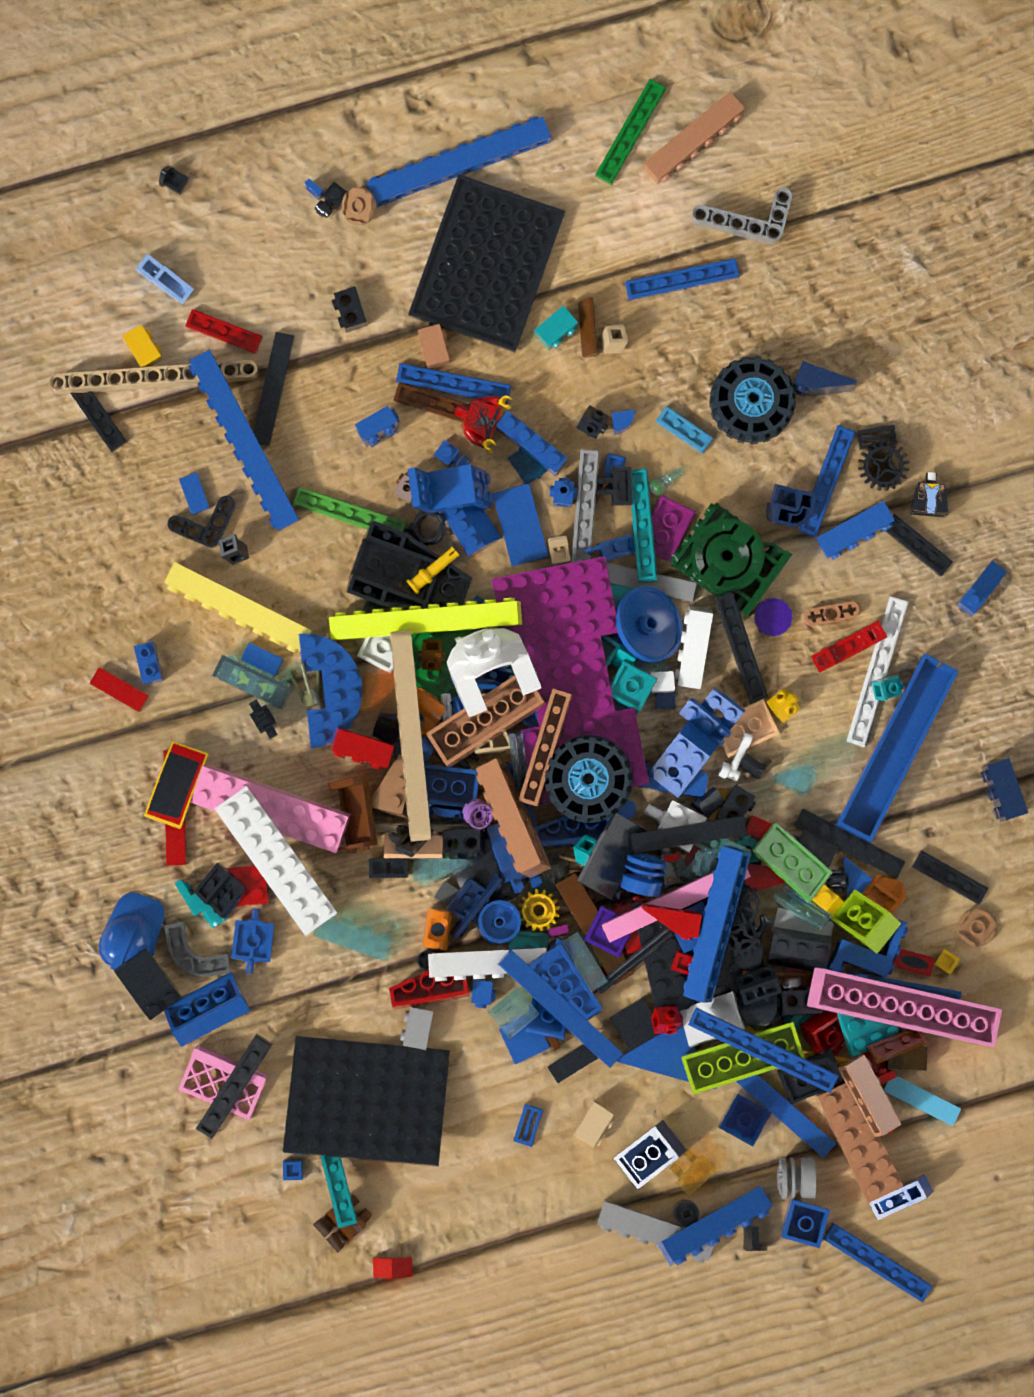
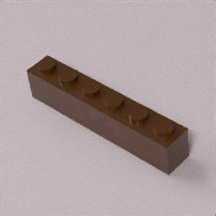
[555,873,635,985]

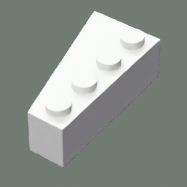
[674,605,713,689]

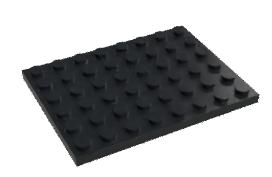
[408,174,565,353]
[283,1036,450,1167]

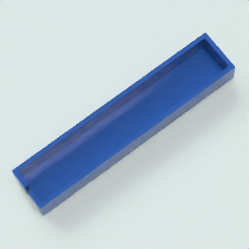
[835,653,959,843]

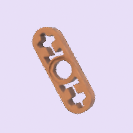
[804,601,859,626]

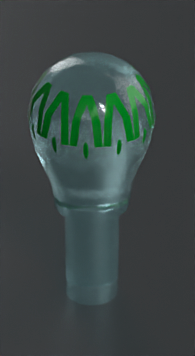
[649,468,683,495]

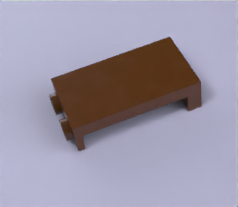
[328,776,378,854]

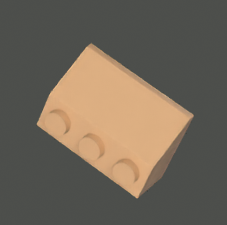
[384,831,443,859]

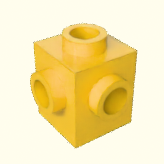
[767,688,801,723]

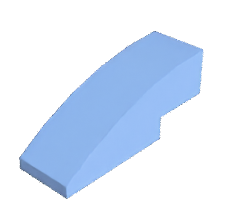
[135,254,194,304]

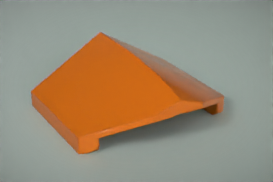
[862,875,907,915]

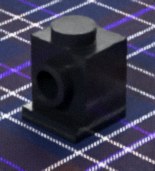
[219,534,249,565]

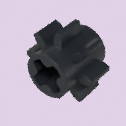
[826,869,849,893]

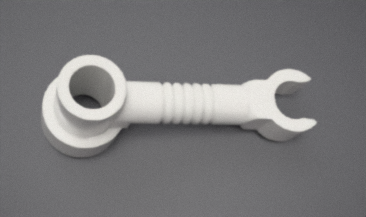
[718,732,753,781]

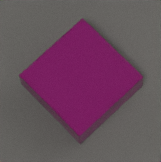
[548,925,569,937]

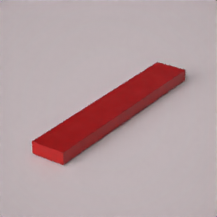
[163,750,186,866]

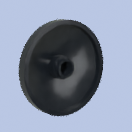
[454,828,529,904]

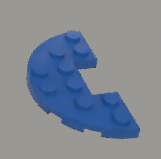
[298,633,362,749]

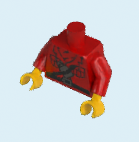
[454,396,513,453]

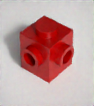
[651,1006,683,1035]

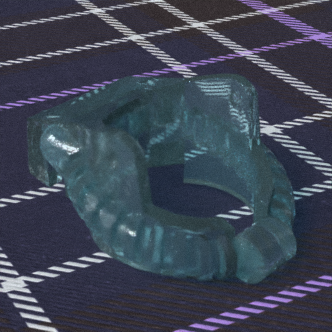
[693,847,721,877]

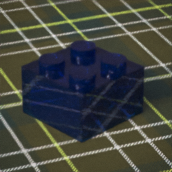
[717,1093,772,1147]

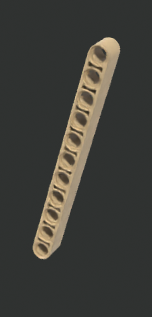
[49,360,258,394]
[390,630,431,842]

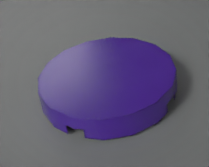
[754,598,792,636]

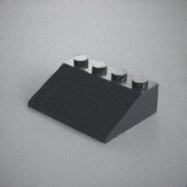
[577,813,647,904]

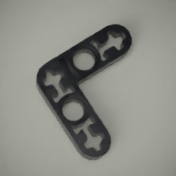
[167,495,236,548]

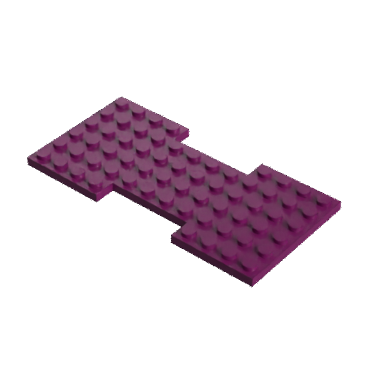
[492,556,649,805]

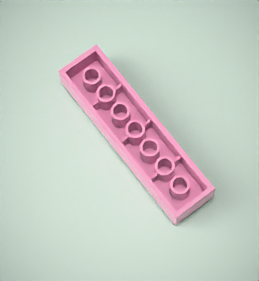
[190,764,351,853]

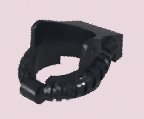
[403,511,447,547]

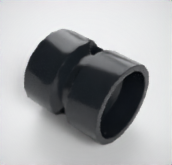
[673,1199,699,1227]

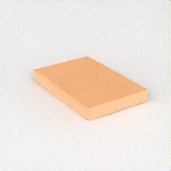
[722,699,780,758]

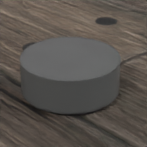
[782,977,803,988]

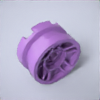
[462,798,493,829]

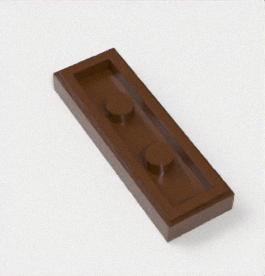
[867,1029,927,1064]

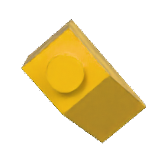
[811,884,844,918]

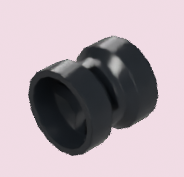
[417,951,434,970]

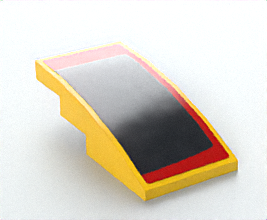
[144,741,208,829]

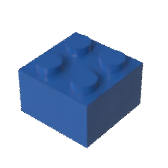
[780,1198,830,1248]

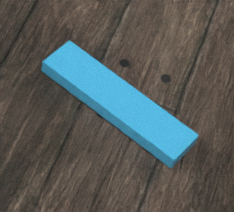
[883,1076,961,1126]

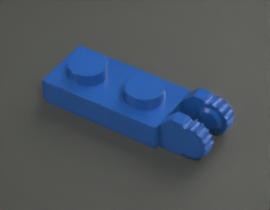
[584,534,635,561]
[679,697,731,746]

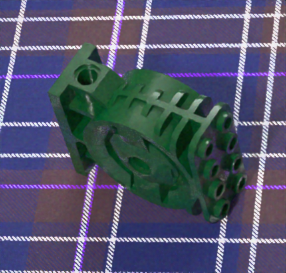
[670,502,793,621]

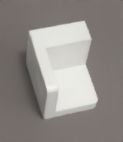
[650,671,675,694]

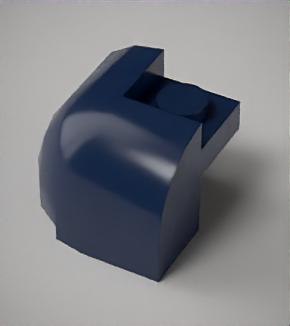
[766,484,818,527]

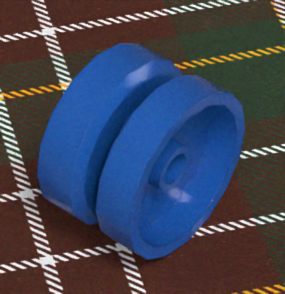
[477,900,521,946]

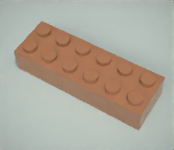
[426,675,546,767]
[476,759,551,878]
[815,1082,904,1203]

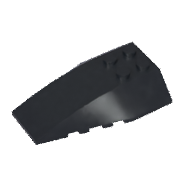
[346,520,472,609]

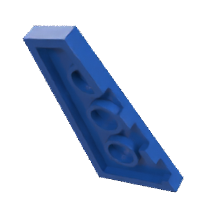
[528,943,603,1019]

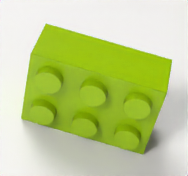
[831,889,901,954]

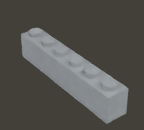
[597,1200,714,1263]

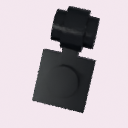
[314,182,347,218]

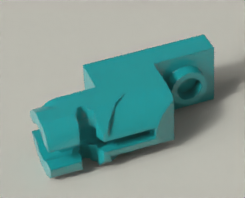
[174,879,228,928]

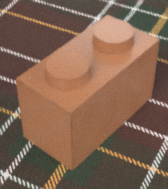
[418,324,452,369]

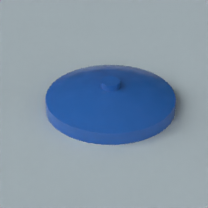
[616,586,683,662]

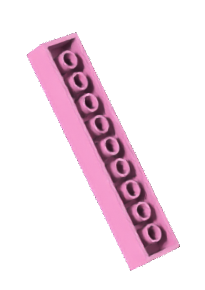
[807,968,1002,1048]

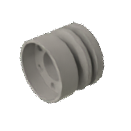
[777,1157,816,1199]

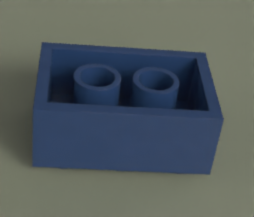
[980,758,1028,822]

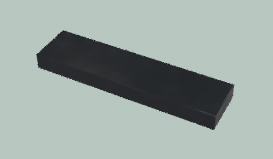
[70,381,127,453]
[885,513,953,577]
[911,850,989,905]

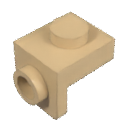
[548,536,571,567]

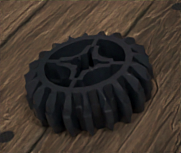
[858,440,910,491]

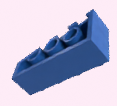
[534,816,609,850]

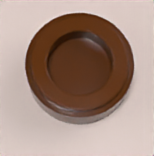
[545,1036,560,1051]

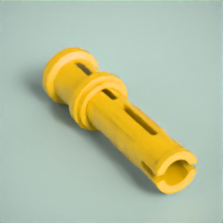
[406,547,460,594]

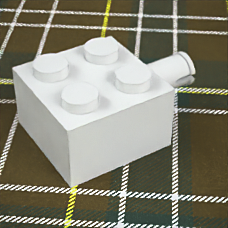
[644,800,707,853]

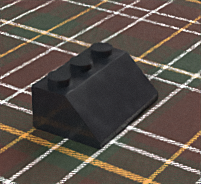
[767,927,832,972]

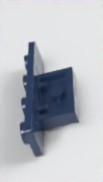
[446,872,502,940]

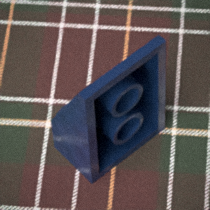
[793,361,857,397]
[614,1120,687,1189]

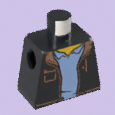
[909,472,948,518]

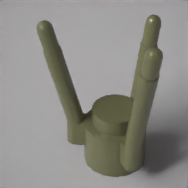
[289,663,323,707]

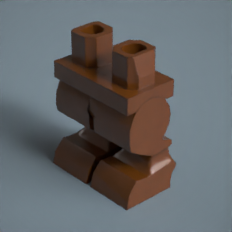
[313,1194,372,1253]

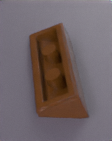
[578,297,597,358]

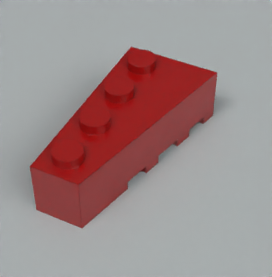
[389,970,469,1010]

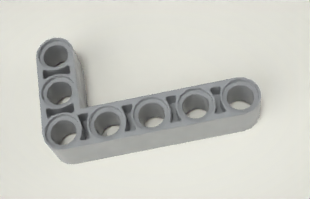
[691,188,792,245]

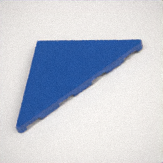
[617,1025,718,1089]

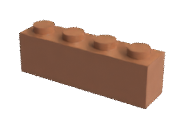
[838,1055,901,1137]

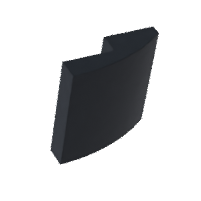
[193,862,249,918]

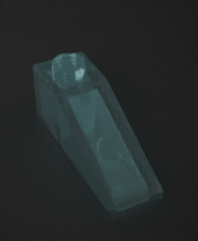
[413,858,475,886]

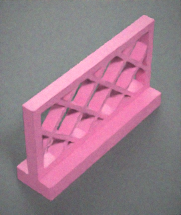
[178,1045,269,1120]

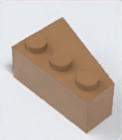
[371,755,408,819]

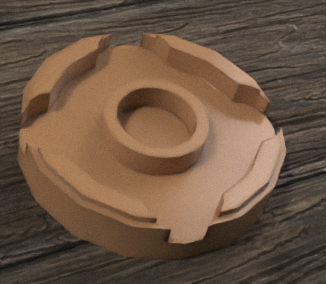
[342,187,376,225]
[957,908,996,947]

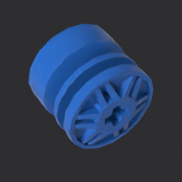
[621,853,667,896]

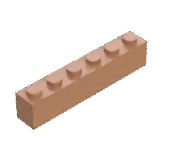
[643,92,745,185]
[519,689,573,806]

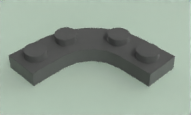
[164,922,231,977]

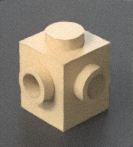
[600,325,628,354]

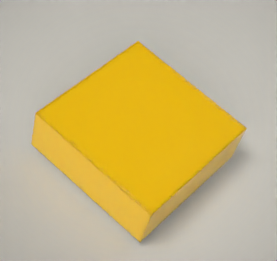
[934,948,960,975]

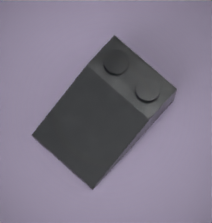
[114,948,182,1020]

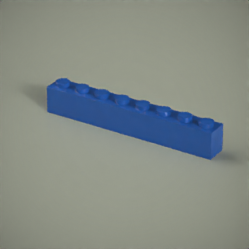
[683,846,751,1003]

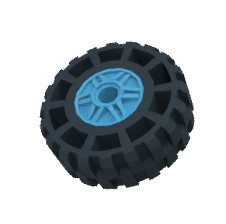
[709,356,796,444]
[545,735,634,823]

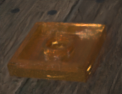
[360,672,398,715]

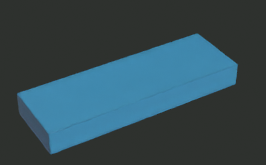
[656,406,713,454]

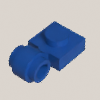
[434,440,471,467]

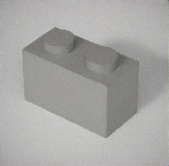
[400,1007,434,1050]

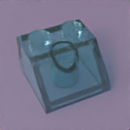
[770,764,818,797]

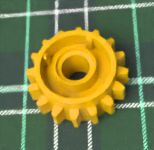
[518,889,560,931]

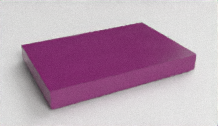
[652,495,696,563]

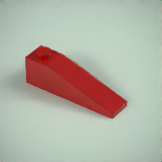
[799,1010,845,1056]

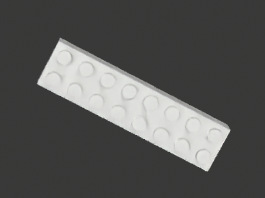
[215,786,337,936]

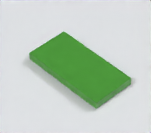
[751,822,833,902]

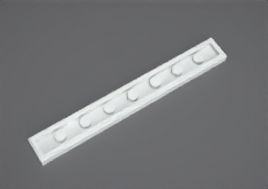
[846,596,909,747]

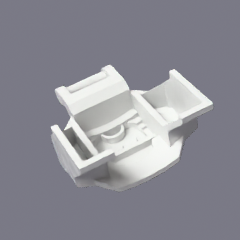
[447,627,541,717]

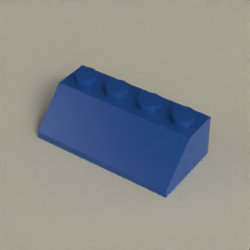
[440,506,501,559]
[164,972,250,1047]

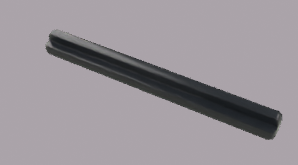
[595,927,674,994]

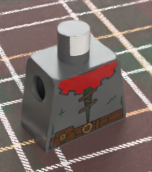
[655,848,692,889]

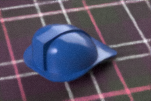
[99,892,165,970]

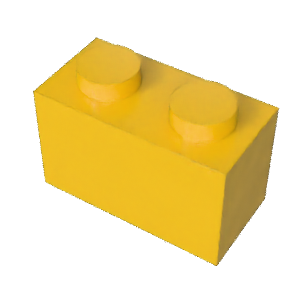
[122,324,163,368]

